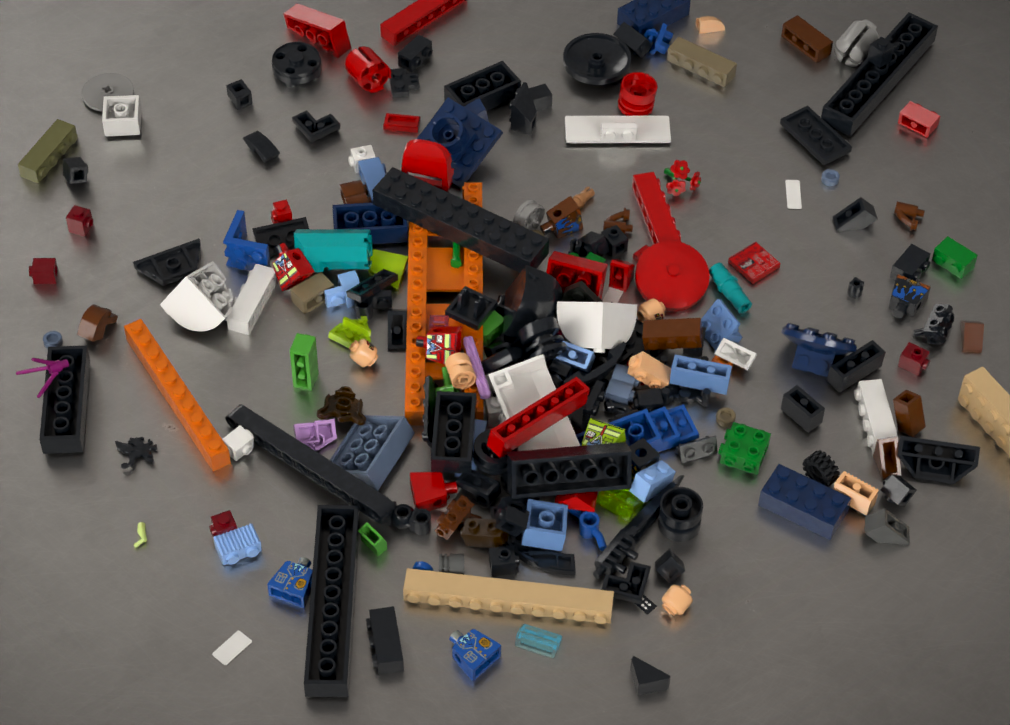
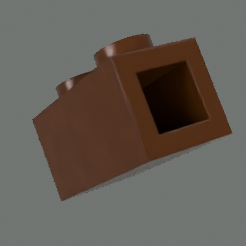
[893,390,926,437]

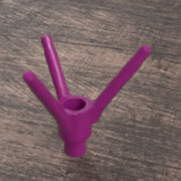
[16,357,69,398]

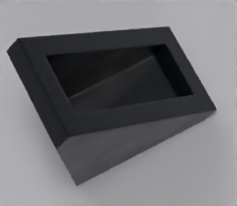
[630,656,671,695]

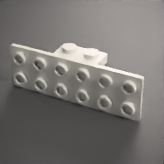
[565,116,671,143]

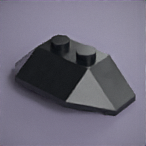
[897,436,980,484]

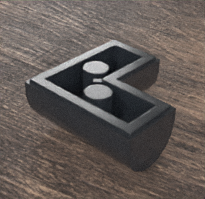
[292,110,340,143]
[481,346,530,375]
[601,562,651,604]

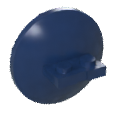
[781,323,857,377]

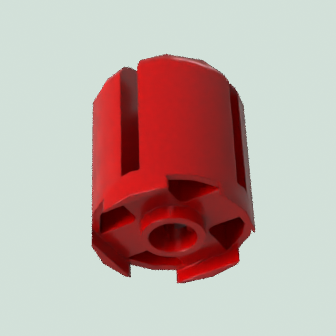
[345,46,391,93]

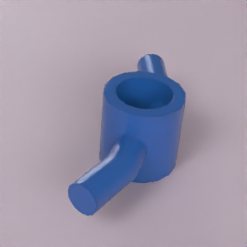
[568,509,607,551]

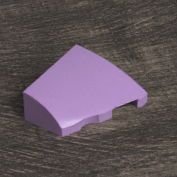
[293,419,337,452]

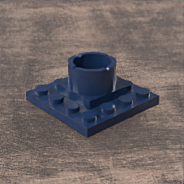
[417,98,503,189]

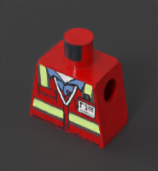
[272,243,315,291]
[416,326,462,365]

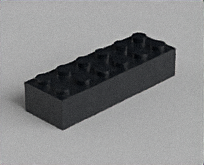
[39,345,90,454]
[507,442,632,499]

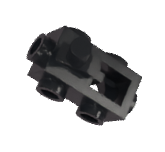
[913,304,954,345]

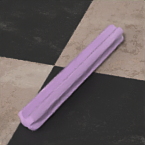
[463,336,491,400]

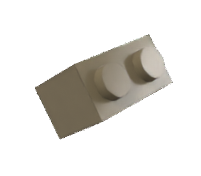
[290,272,334,314]

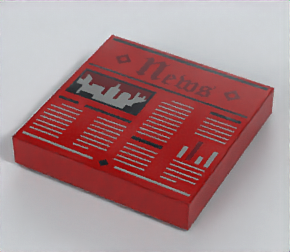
[728,242,781,284]

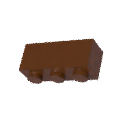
[781,15,833,63]
[642,318,703,350]

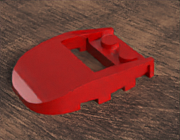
[401,139,454,193]

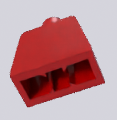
[410,472,457,511]

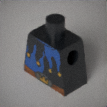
[889,274,931,318]

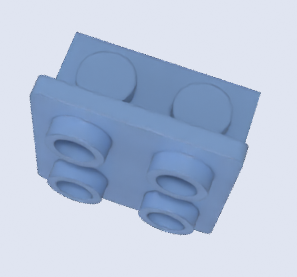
[701,299,743,351]

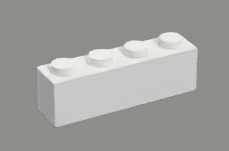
[225,264,278,335]
[854,379,899,454]

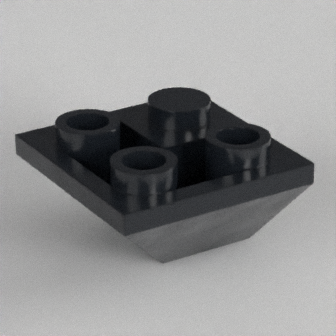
[509,82,537,135]

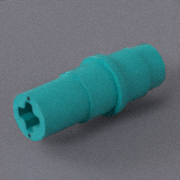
[709,263,752,314]

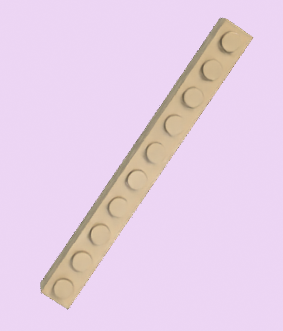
[403,568,614,624]

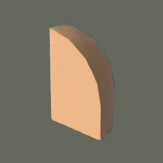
[695,16,725,34]

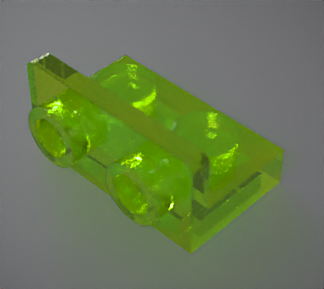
[596,489,644,521]

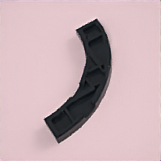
[490,506,576,575]

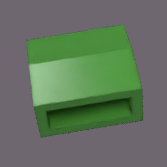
[358,522,387,556]

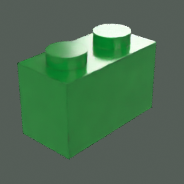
[932,236,978,279]

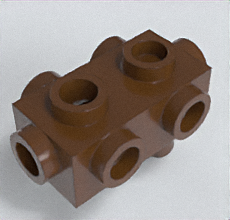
[434,495,482,540]

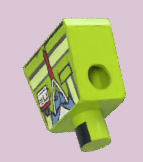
[582,418,626,446]

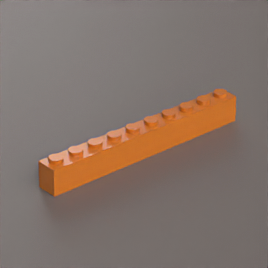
[124,319,231,472]

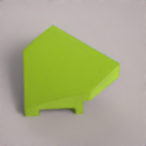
[328,316,371,348]

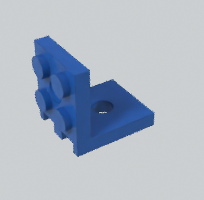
[223,210,271,271]

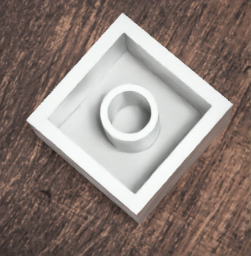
[102,95,141,136]

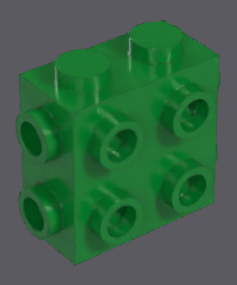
[718,422,771,475]

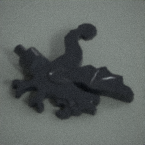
[115,437,157,469]

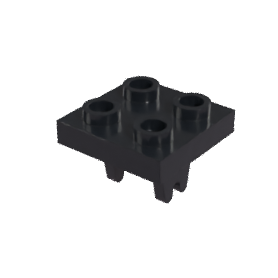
[445,286,498,331]

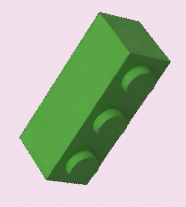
[290,333,319,391]

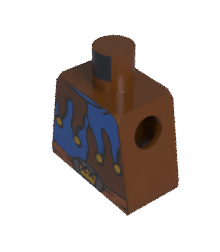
[540,196,583,239]

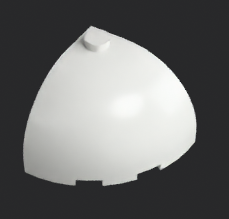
[160,261,233,332]
[557,301,637,353]

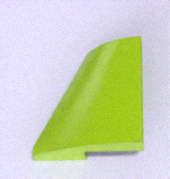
[368,249,408,292]

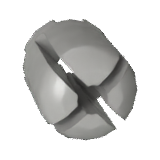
[834,19,881,67]

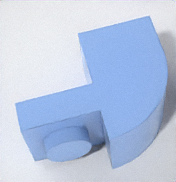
[324,270,360,308]

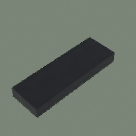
[346,269,398,302]

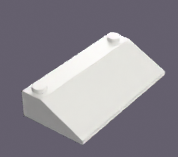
[488,354,580,451]

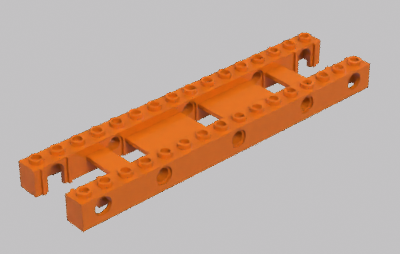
[405,182,484,426]

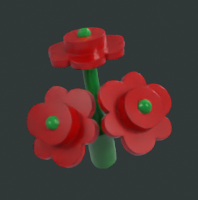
[664,160,701,196]

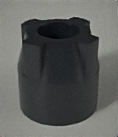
[847,277,864,298]

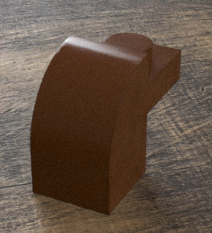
[77,304,118,342]

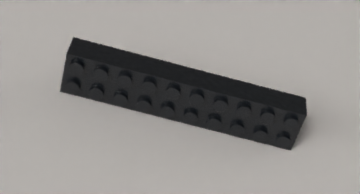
[821,12,938,136]
[372,167,549,273]
[304,505,360,697]

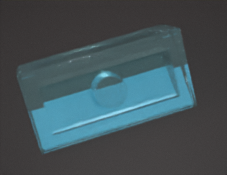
[515,624,563,658]

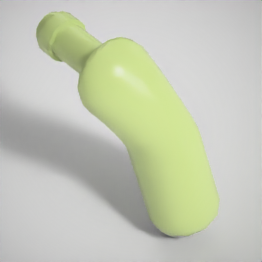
[134,522,147,548]

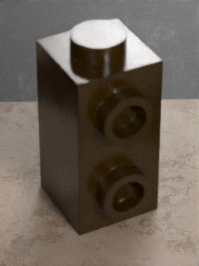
[460,518,509,548]

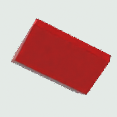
[555,491,598,512]

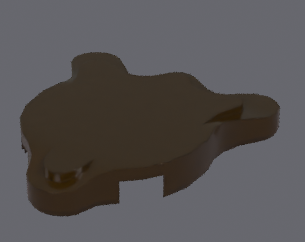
[317,386,366,425]

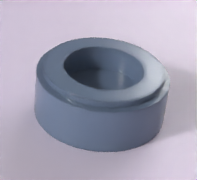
[821,169,840,186]
[43,331,63,349]

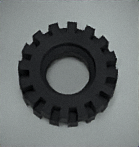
[802,450,840,487]

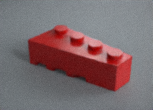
[283,3,351,58]

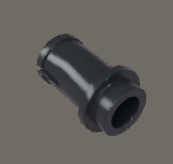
[568,238,582,258]

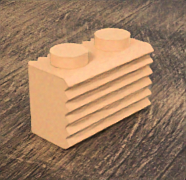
[833,471,879,516]

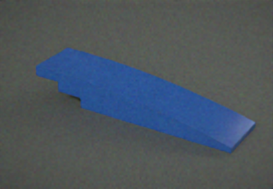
[576,404,699,457]

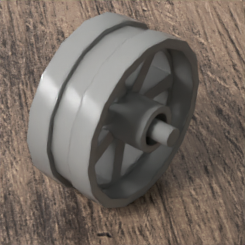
[513,199,545,230]

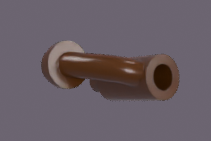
[894,201,925,231]
[603,208,633,234]

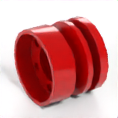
[618,72,658,116]

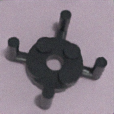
[660,356,711,407]

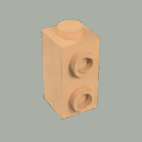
[627,352,671,389]

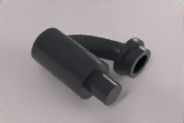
[604,399,639,423]

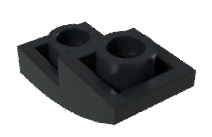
[243,131,280,163]

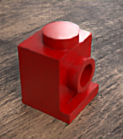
[271,199,293,224]

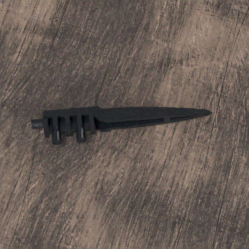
[593,475,684,579]

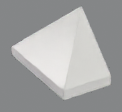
[714,338,757,371]

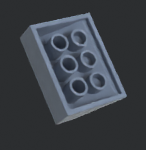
[330,415,415,491]

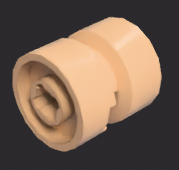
[445,352,476,390]

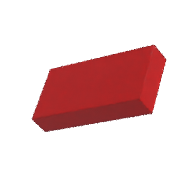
[383,113,421,133]

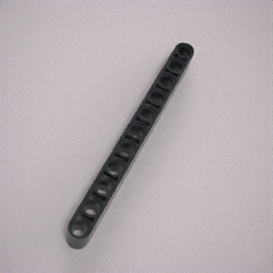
[225,404,396,523]

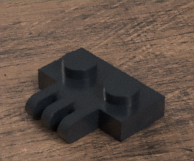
[389,68,420,98]

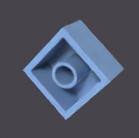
[521,499,568,551]

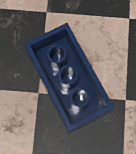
[617,0,691,36]
[332,202,408,244]
[758,464,851,540]

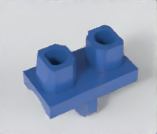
[644,23,673,55]

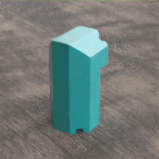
[294,229,373,272]

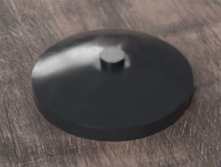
[563,33,631,85]

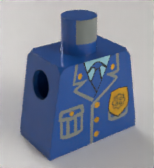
[267,557,313,609]
[449,629,501,681]

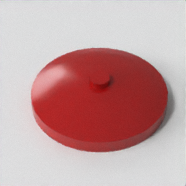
[635,241,710,312]

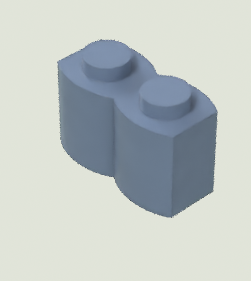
[605,364,640,405]

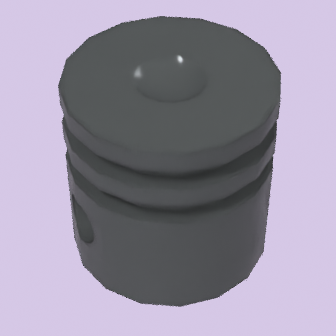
[439,553,464,575]

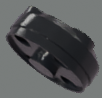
[272,42,322,87]

